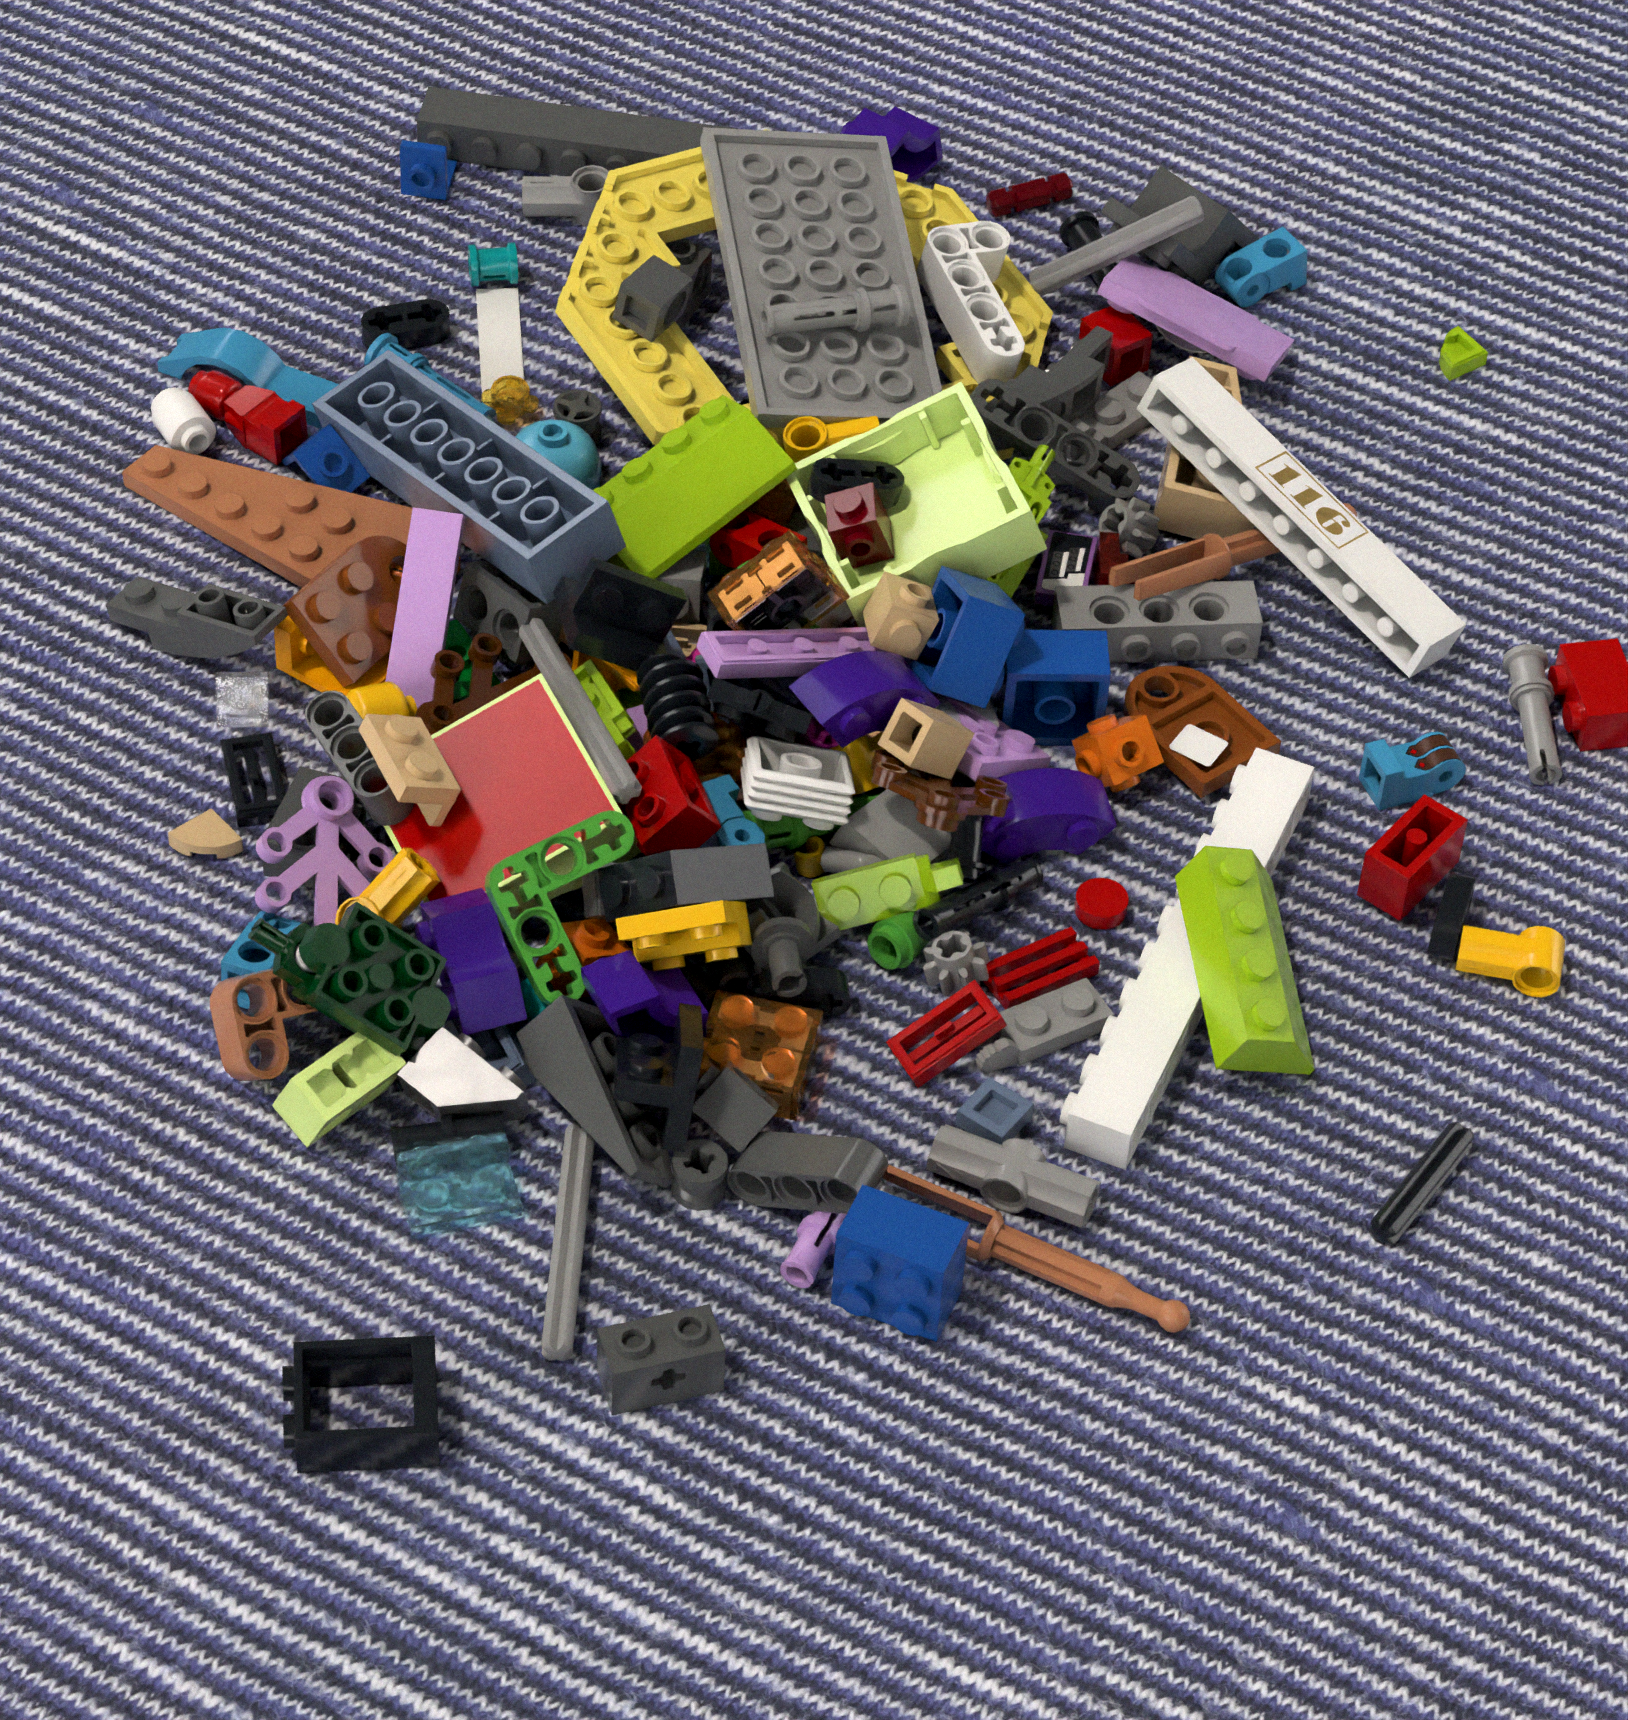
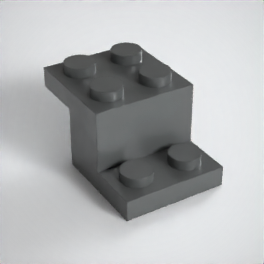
[1100,166,1259,286]

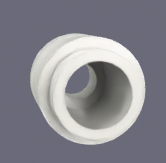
[151,387,216,455]

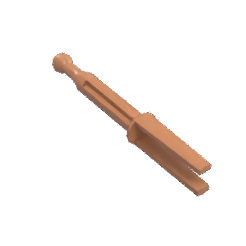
[1109,503,1357,601]
[882,1165,1190,1333]

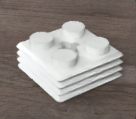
[740,735,856,830]

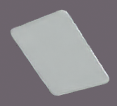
[1169,724,1228,767]

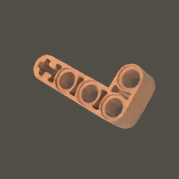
[210,968,318,1081]

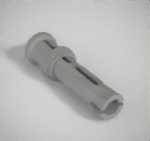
[759,283,910,336]
[1502,644,1563,786]

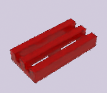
[983,927,1100,1010]
[886,979,1007,1088]

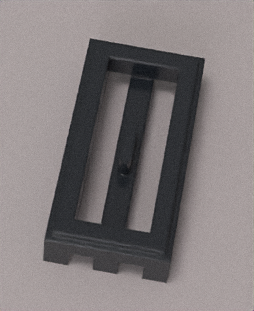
[220,732,286,827]

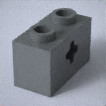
[597,1304,726,1415]

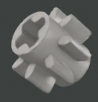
[1098,497,1160,560]
[923,931,990,997]

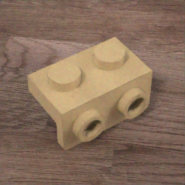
[358,714,461,826]

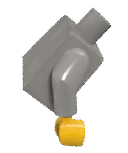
[794,769,955,899]

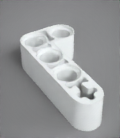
[917,221,1025,384]

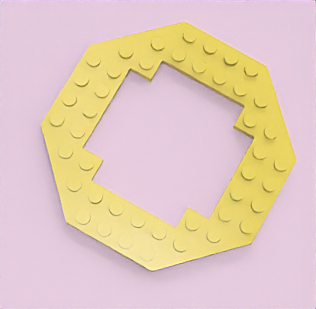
[555,129,1053,488]

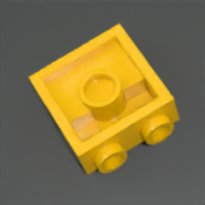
[616,900,752,971]

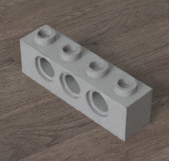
[1051,580,1263,663]

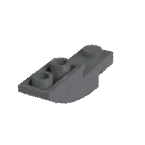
[984,326,1113,451]
[106,576,288,658]

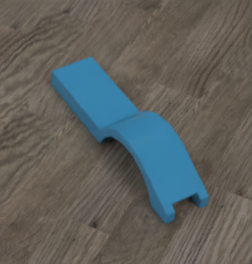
[157,327,339,429]

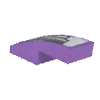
[1034,530,1098,606]

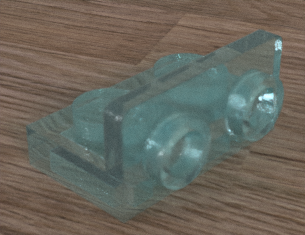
[396,1133,522,1240]

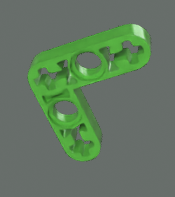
[485,810,635,1006]

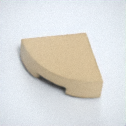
[168,809,243,859]

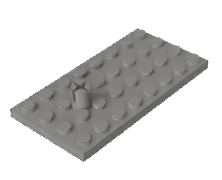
[700,127,942,428]

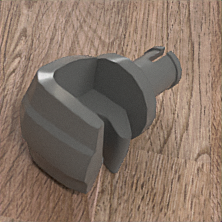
[743,867,820,997]

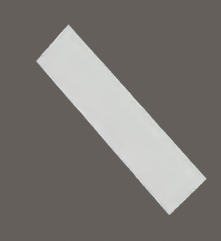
[476,288,526,403]

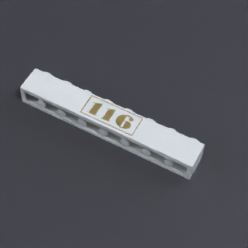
[1137,357,1467,678]

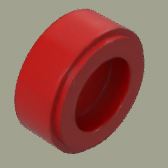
[1074,878,1129,930]

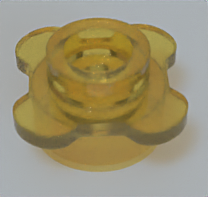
[481,375,539,425]

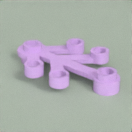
[255,776,394,926]

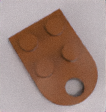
[282,536,407,688]
[1123,666,1281,798]

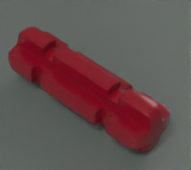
[986,172,1073,217]

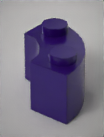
[840,106,943,182]
[789,651,941,749]
[979,768,1117,865]
[415,888,527,1035]
[581,950,708,1048]

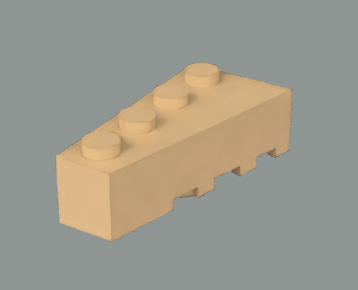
[1153,356,1255,539]

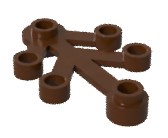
[415,633,572,735]
[871,749,1010,832]

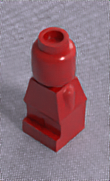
[188,370,308,465]

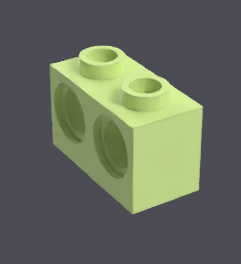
[272,1032,406,1148]

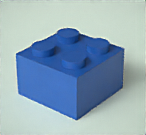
[904,565,1025,709]
[997,629,1111,746]
[831,1184,969,1342]

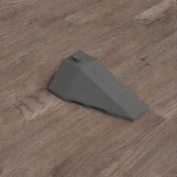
[516,995,674,1188]

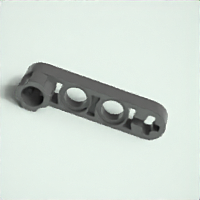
[970,379,1140,514]

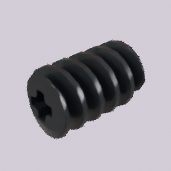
[637,653,719,762]

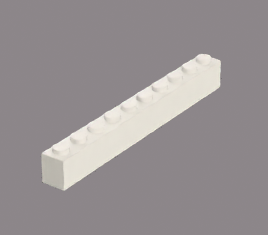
[1060,747,1315,1170]

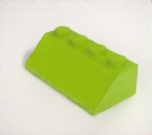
[593,395,797,579]
[1175,846,1315,1075]

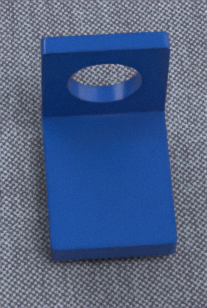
[400,140,457,200]
[281,424,370,493]

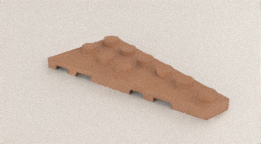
[122,445,413,588]

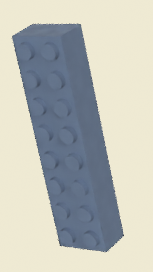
[312,350,626,604]

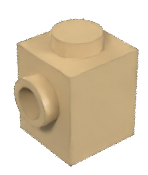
[862,571,939,661]
[878,697,975,780]

